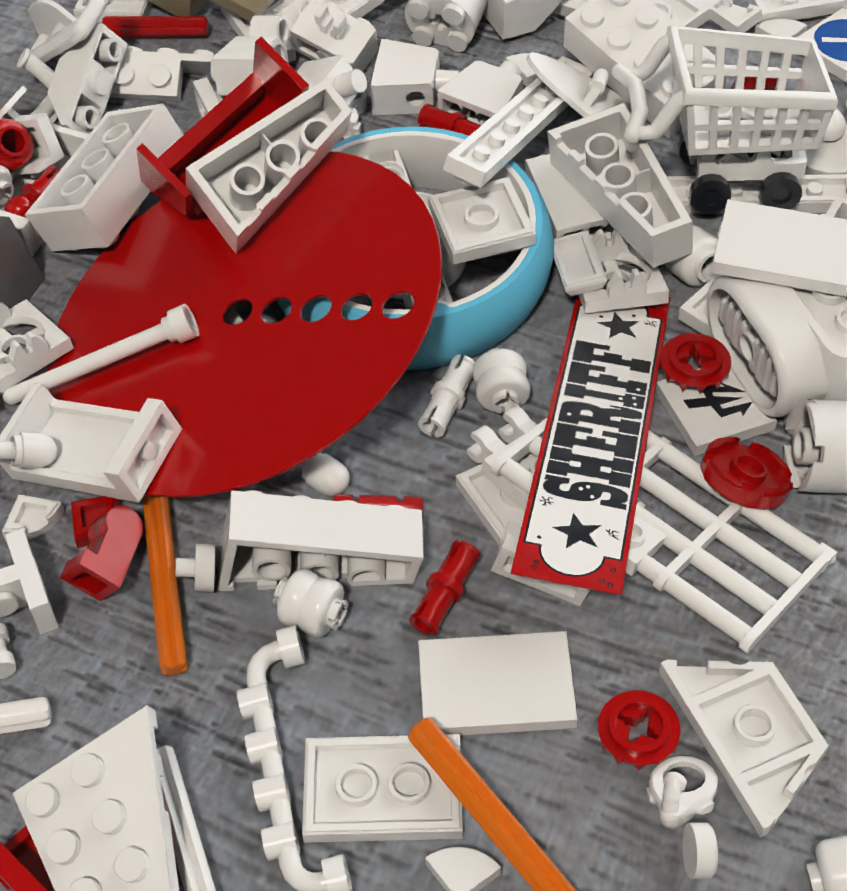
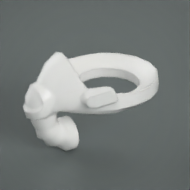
[646,756,718,830]

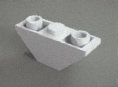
[47,23,128,134]

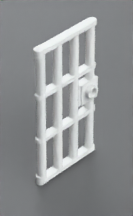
[490,418,838,653]

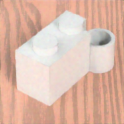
[210,15,290,96]

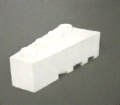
[186,78,352,254]
[547,103,693,268]
[217,490,424,591]

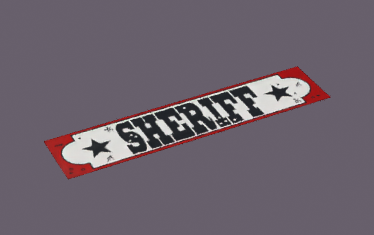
[510,295,671,596]

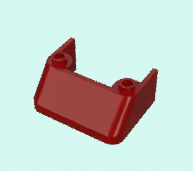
[136,36,309,217]

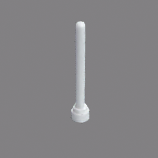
[3,304,199,405]

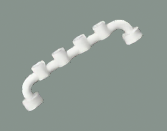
[237,625,353,891]

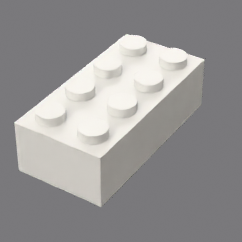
[563,0,727,139]
[25,103,184,252]

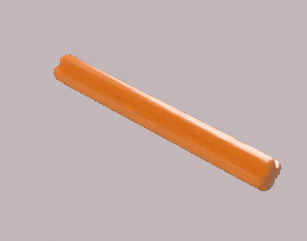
[142,495,188,676]
[408,718,577,891]

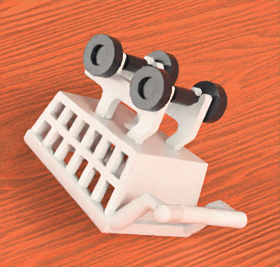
[611,25,838,214]

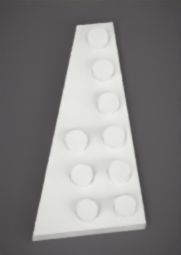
[12,705,179,891]

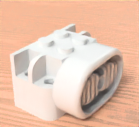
[707,213,847,417]

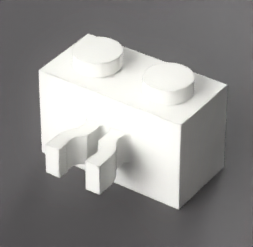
[290,0,379,72]

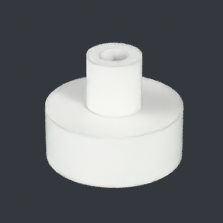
[175,544,215,592]

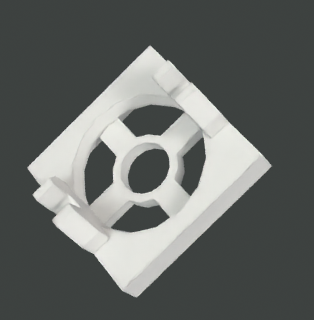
[578,229,669,313]
[0,299,74,393]

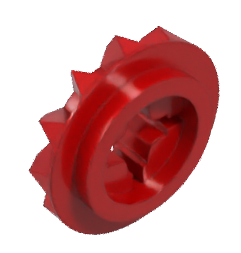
[660,333,731,393]
[597,690,681,771]

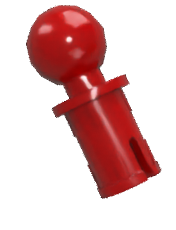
[5,166,61,218]

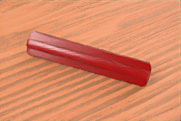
[102,16,209,38]

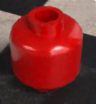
[0,119,34,174]

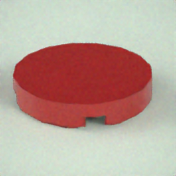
[700,437,793,510]

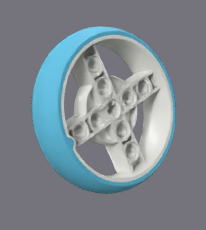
[276,127,554,370]

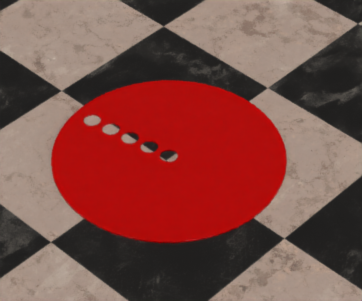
[47,151,442,498]

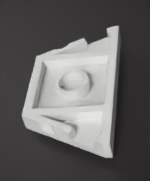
[659,660,829,838]

